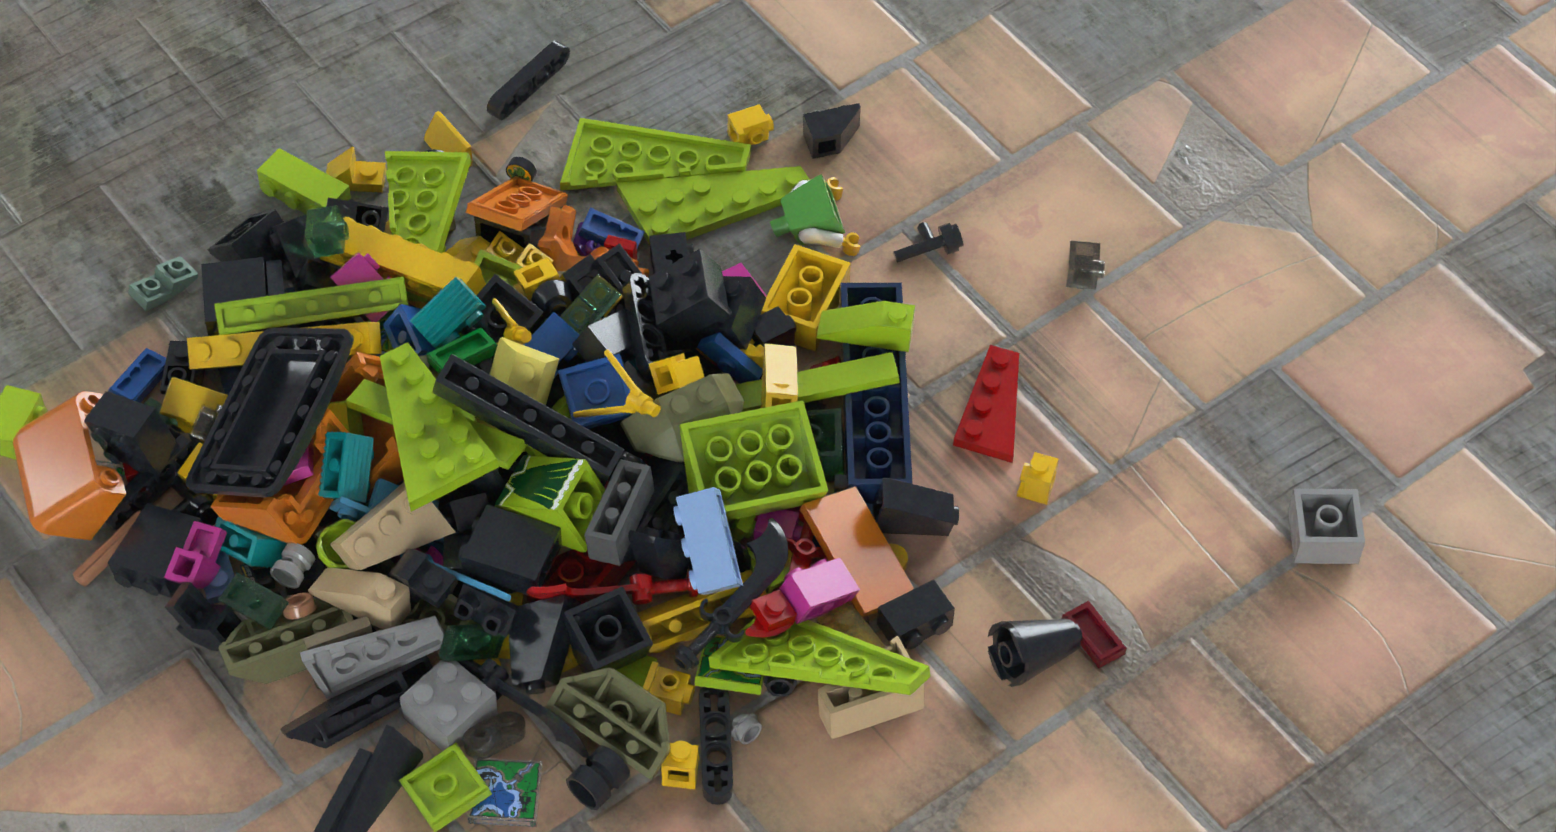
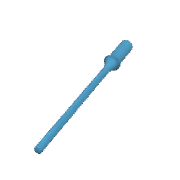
[400,553,511,601]

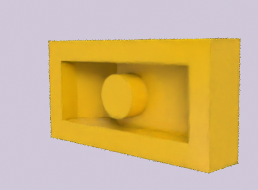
[326,147,387,193]

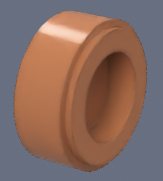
[281,593,316,619]

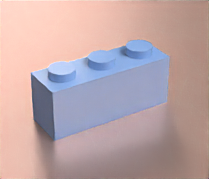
[674,487,743,595]

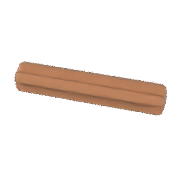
[73,511,141,587]

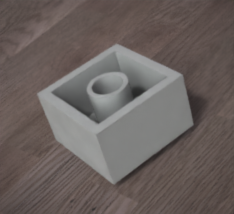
[1288,489,1365,564]
[400,655,498,751]

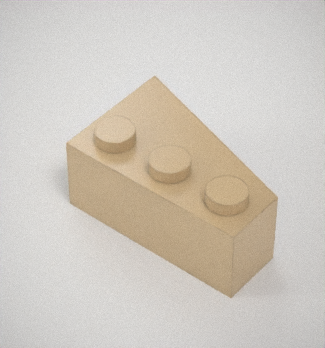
[330,482,455,570]
[818,636,924,739]

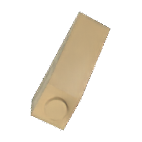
[308,567,411,630]

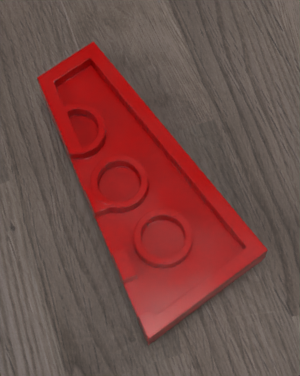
[953,345,1020,463]

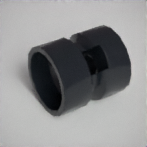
[566,745,631,810]

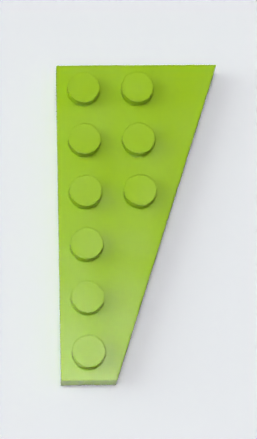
[560,118,751,191]
[385,151,472,302]
[616,166,810,246]
[380,342,499,512]
[708,618,930,695]

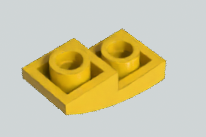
[485,231,554,267]

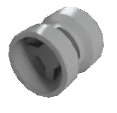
[270,543,315,589]

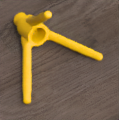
[492,299,532,345]
[573,349,661,418]

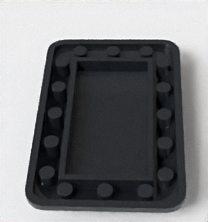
[186,328,354,498]

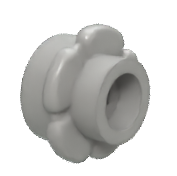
[731,713,762,745]

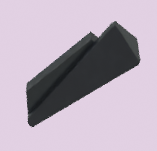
[621,456,689,564]
[280,655,433,749]
[313,725,424,832]

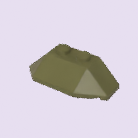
[620,373,744,463]
[218,599,353,684]
[546,668,670,780]

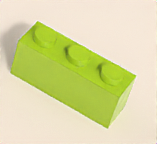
[257,148,351,224]

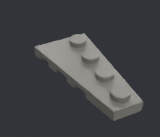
[300,616,450,700]

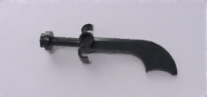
[673,518,788,671]
[439,642,589,758]

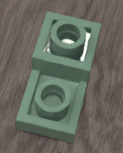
[128,256,198,311]

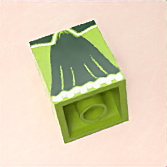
[495,455,606,552]

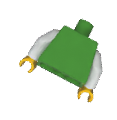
[770,174,860,256]

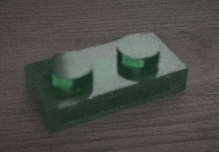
[218,572,289,630]
[438,624,505,661]

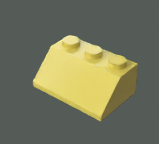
[476,337,559,452]

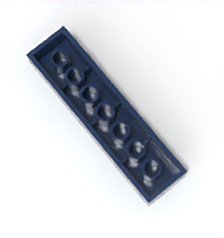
[840,282,913,504]

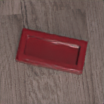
[1061,601,1127,668]

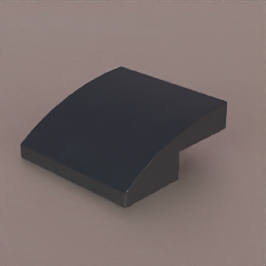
[566,243,642,319]

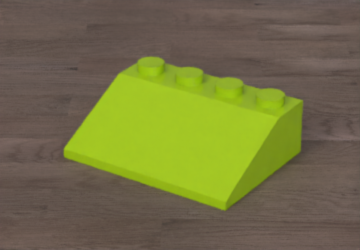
[679,400,828,521]

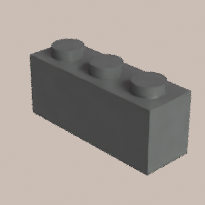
[585,459,654,566]

